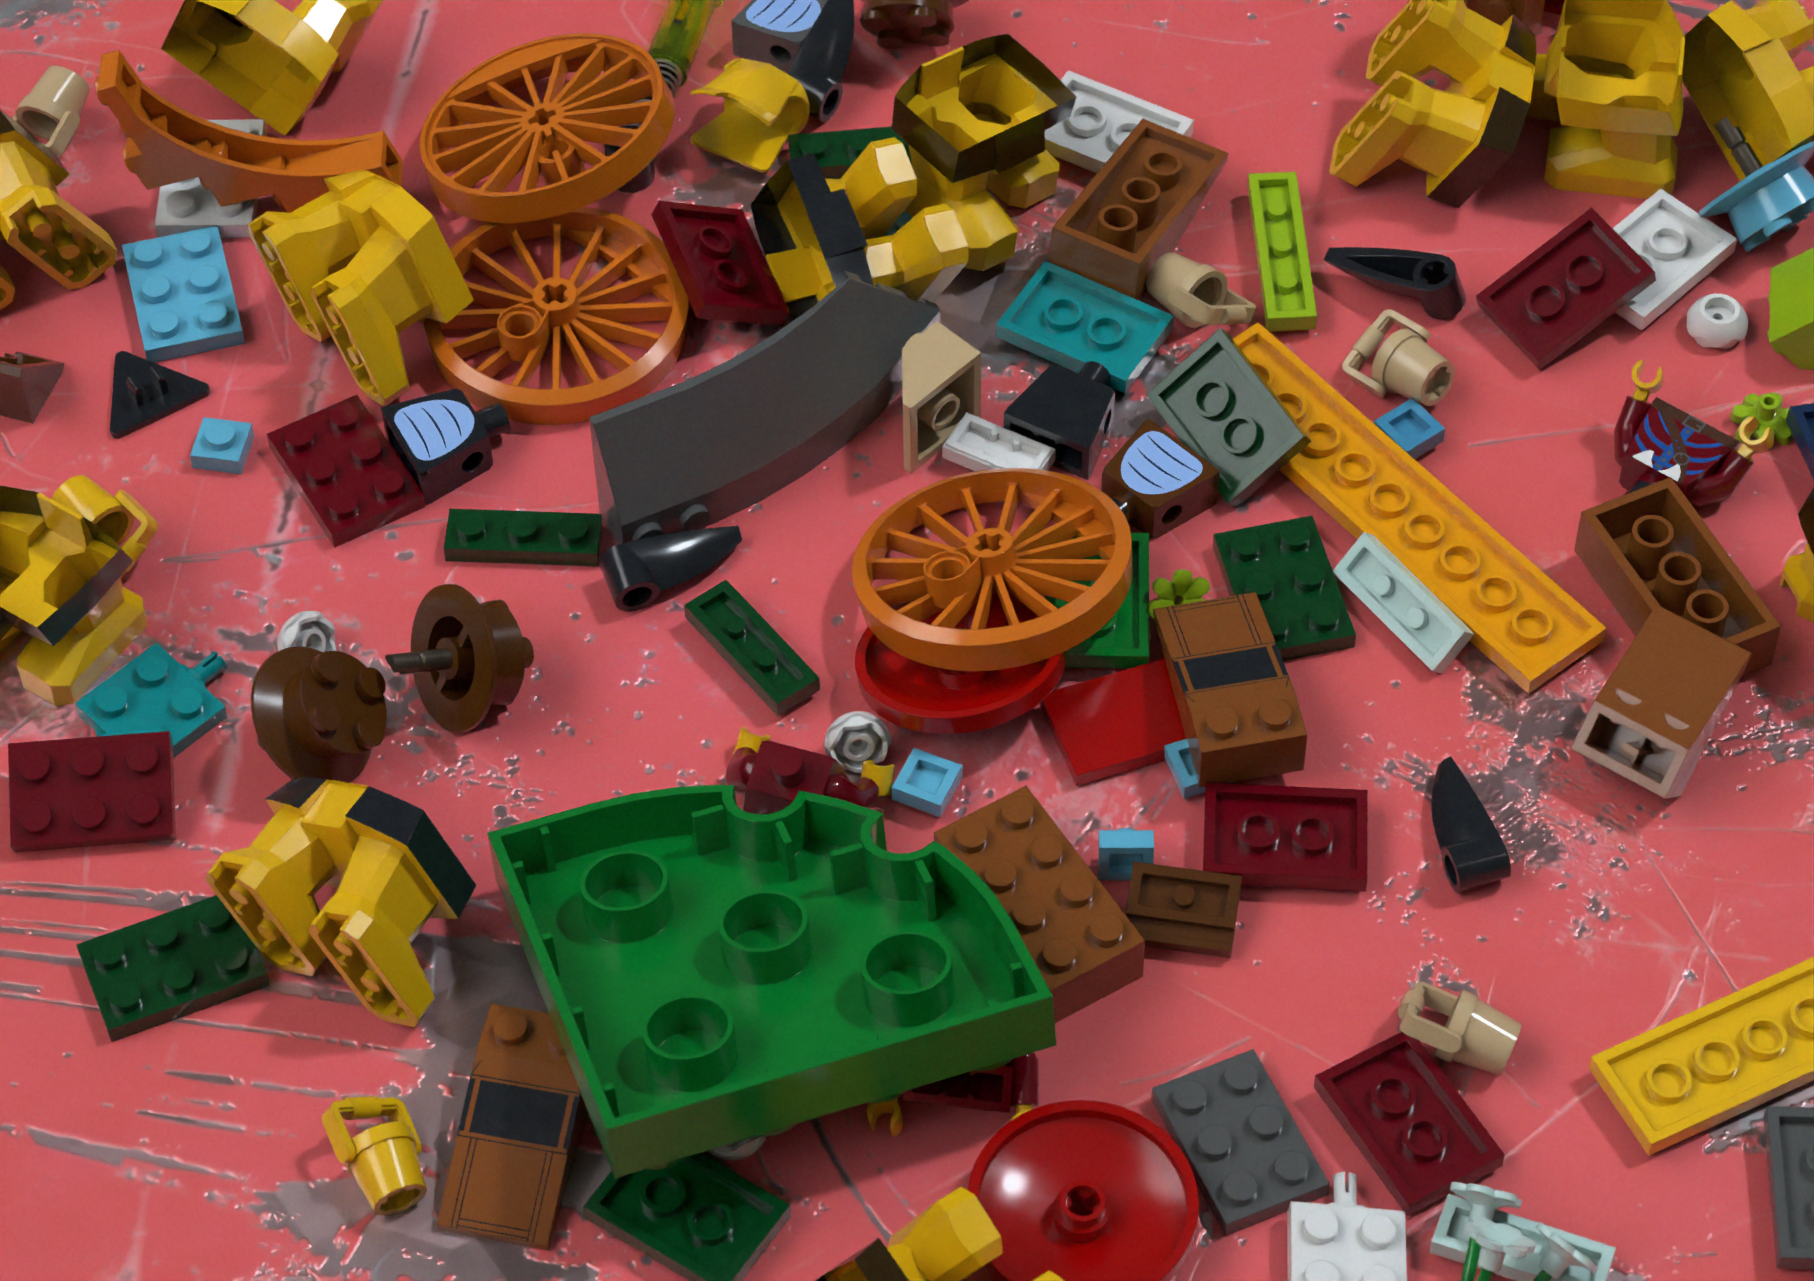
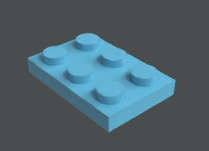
[122,225,245,362]

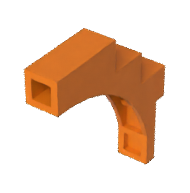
[95,50,403,213]

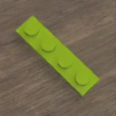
[1247,172,1317,331]

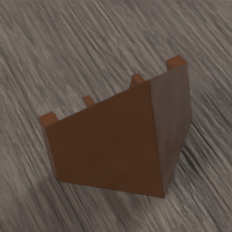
[0,352,64,424]

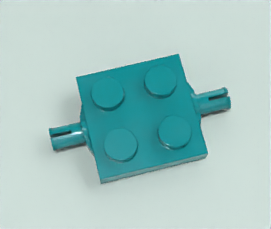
[75,642,227,758]

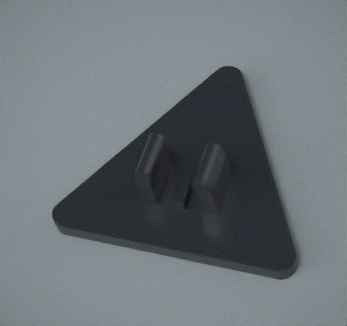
[110,351,210,439]

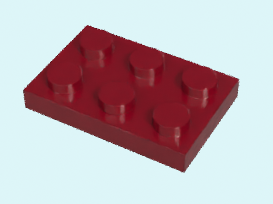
[651,201,790,325]
[1476,207,1656,370]
[267,395,426,548]
[8,731,176,852]
[1203,782,1368,892]
[1314,1032,1505,1216]

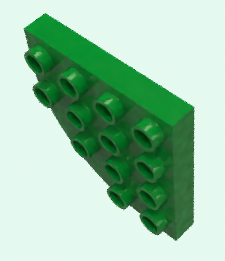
[487,785,1056,1178]

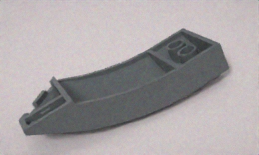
[589,270,941,545]

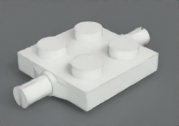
[1287,1172,1407,1281]

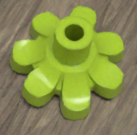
[1730,392,1793,449]
[1148,569,1210,619]

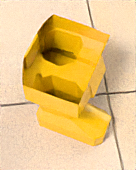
[160,0,383,136]
[1526,0,1685,199]
[1682,0,1814,181]
[248,170,474,407]

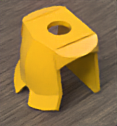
[690,58,810,173]

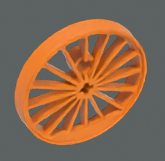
[420,33,675,223]
[423,207,689,425]
[852,468,1132,671]

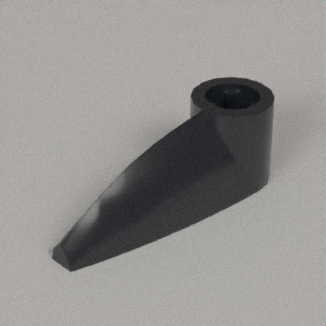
[787,0,854,122]
[1324,247,1466,319]
[599,526,742,612]
[1431,756,1511,893]

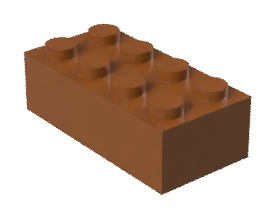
[1574,477,1781,676]
[934,786,1145,1023]

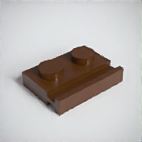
[1126,861,1242,958]

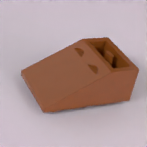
[1570,605,1753,798]

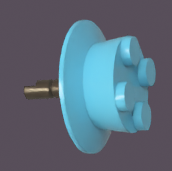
[1698,117,1814,252]

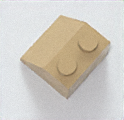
[902,321,981,473]

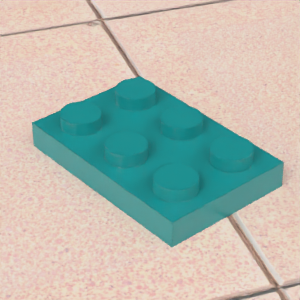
[996,260,1174,394]

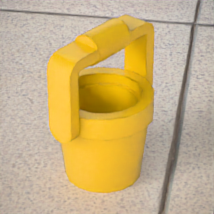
[51,475,158,578]
[321,1096,427,1215]

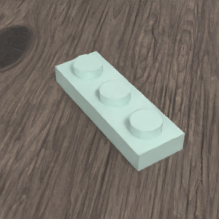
[1333,532,1474,673]
[1430,1194,1616,1281]

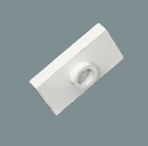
[942,412,1055,471]

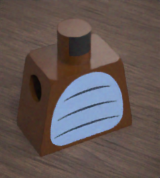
[1101,418,1220,539]

